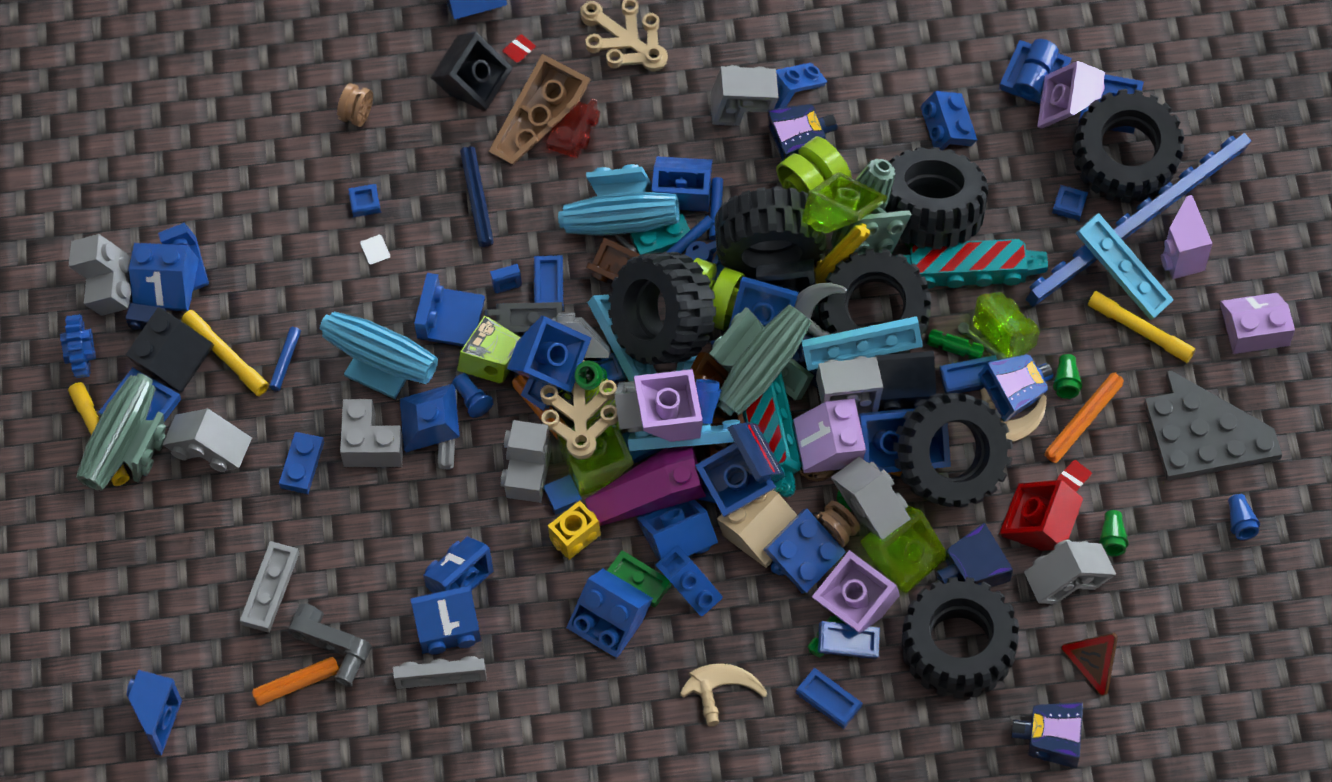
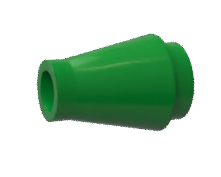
[1053,354,1082,399]
[575,361,607,390]
[1099,510,1129,556]

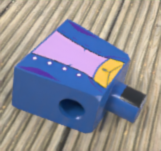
[978,354,1053,422]

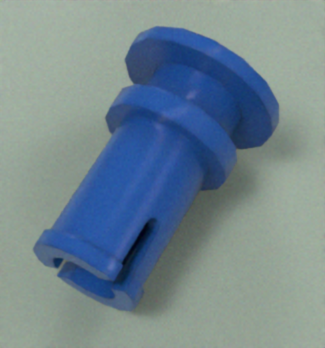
[452,373,494,418]

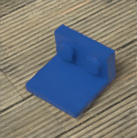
[414,273,485,347]

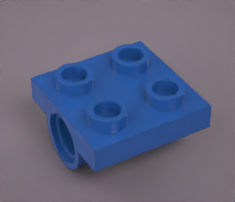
[999,39,1072,104]

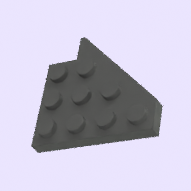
[1144,370,1282,481]

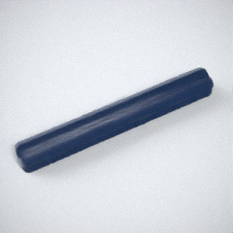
[460,146,494,247]

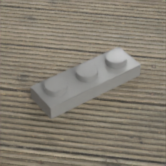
[240,541,299,633]
[393,656,487,689]

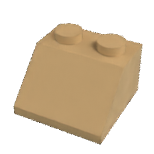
[717,490,797,568]

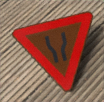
[1061,633,1118,696]

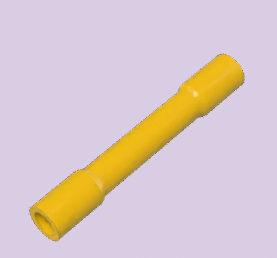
[1088,291,1196,363]
[181,310,269,396]
[68,382,129,486]

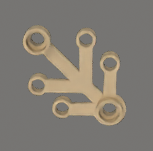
[581,0,668,71]
[540,360,618,459]

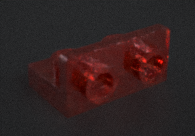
[546,98,601,158]

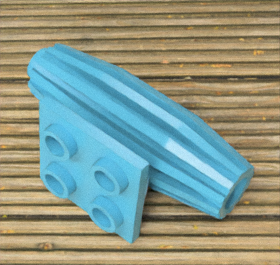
[558,164,680,236]
[320,311,438,399]

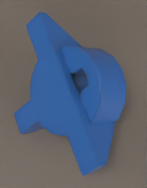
[685,240,717,262]

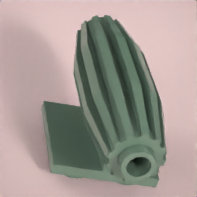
[831,159,912,255]
[709,305,812,416]
[76,373,166,491]

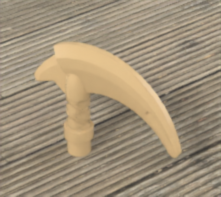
[980,388,1047,443]
[681,664,767,726]

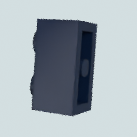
[125,303,166,330]

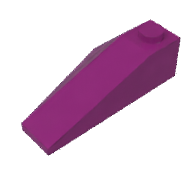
[585,446,706,526]

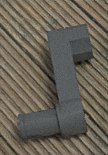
[287,603,372,687]

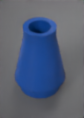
[696,379,722,424]
[1228,494,1260,540]

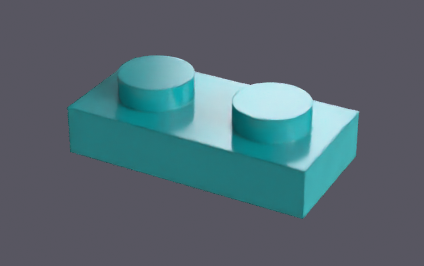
[630,213,690,254]

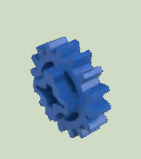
[60,314,96,378]

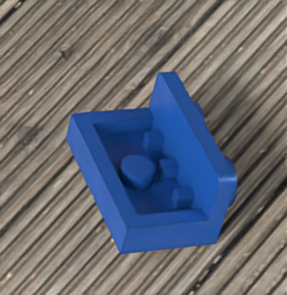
[921,91,977,150]

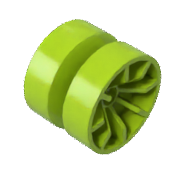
[776,136,852,207]
[694,258,745,331]

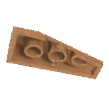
[489,54,591,165]

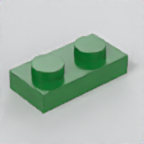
[607,550,672,608]

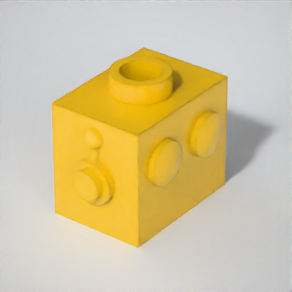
[548,500,601,560]

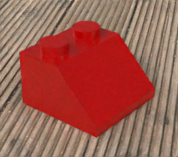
[999,480,1084,551]

